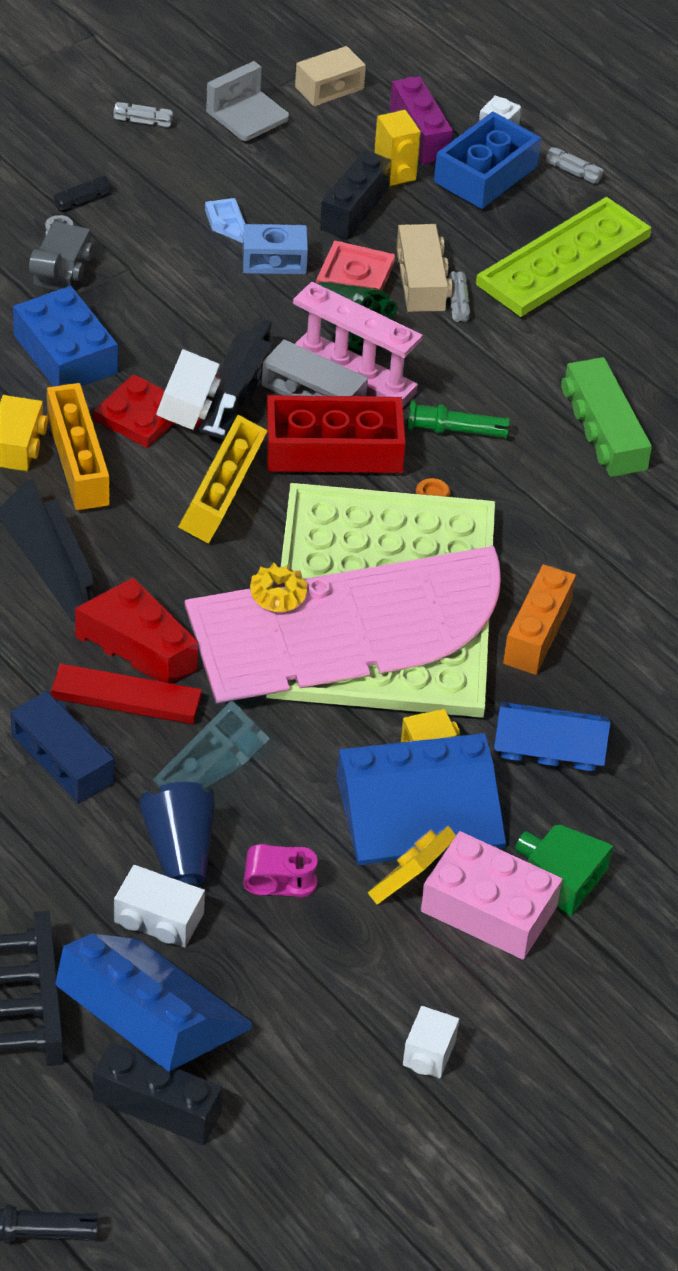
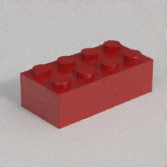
[266,395,405,473]

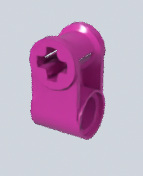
[243,844,318,898]

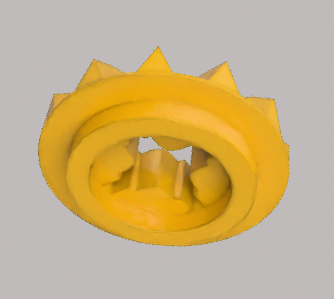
[250,562,307,612]

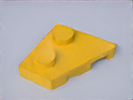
[368,826,457,904]

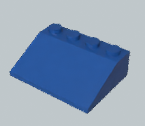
[337,733,506,865]
[55,933,253,1072]

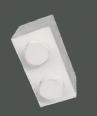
[156,349,221,430]
[114,865,205,948]

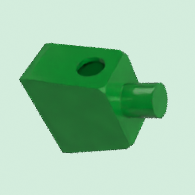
[515,825,613,916]

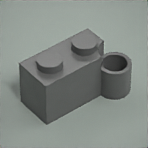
[29,221,94,290]

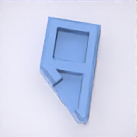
[205,198,245,243]

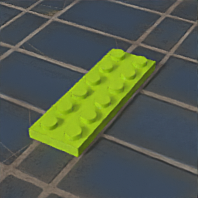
[476,197,652,317]

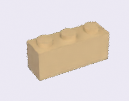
[396,224,452,312]

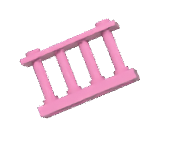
[293,282,423,408]

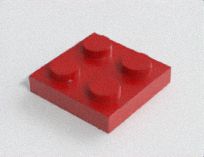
[93,374,175,448]

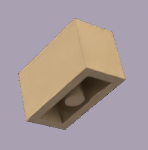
[295,46,366,106]

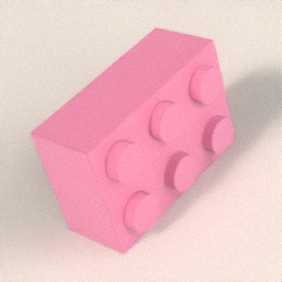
[421,831,563,960]

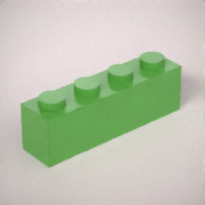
[561,357,652,477]

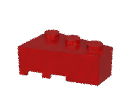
[75,577,198,684]

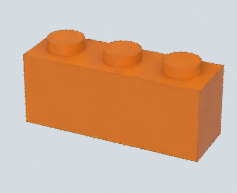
[503,564,576,675]

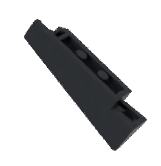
[199,320,272,439]
[0,479,94,622]

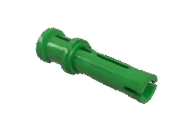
[407,400,509,439]

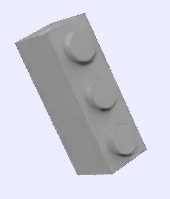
[262,339,368,396]

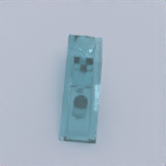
[153,700,270,790]

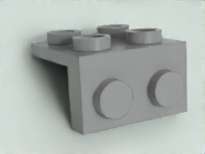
[206,61,289,141]

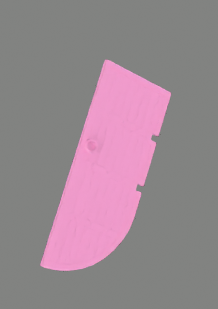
[184,546,501,703]

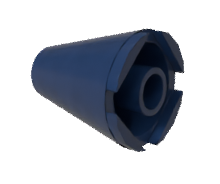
[139,782,215,888]

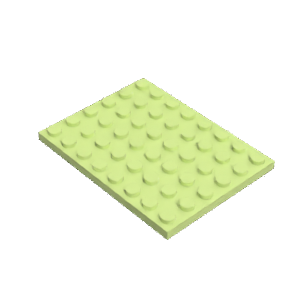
[266,483,495,718]

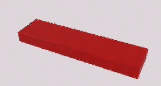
[51,663,202,725]

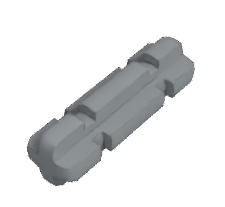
[114,102,173,128]
[546,147,603,183]
[449,271,470,322]

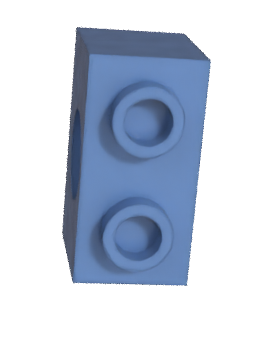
[242,224,308,274]

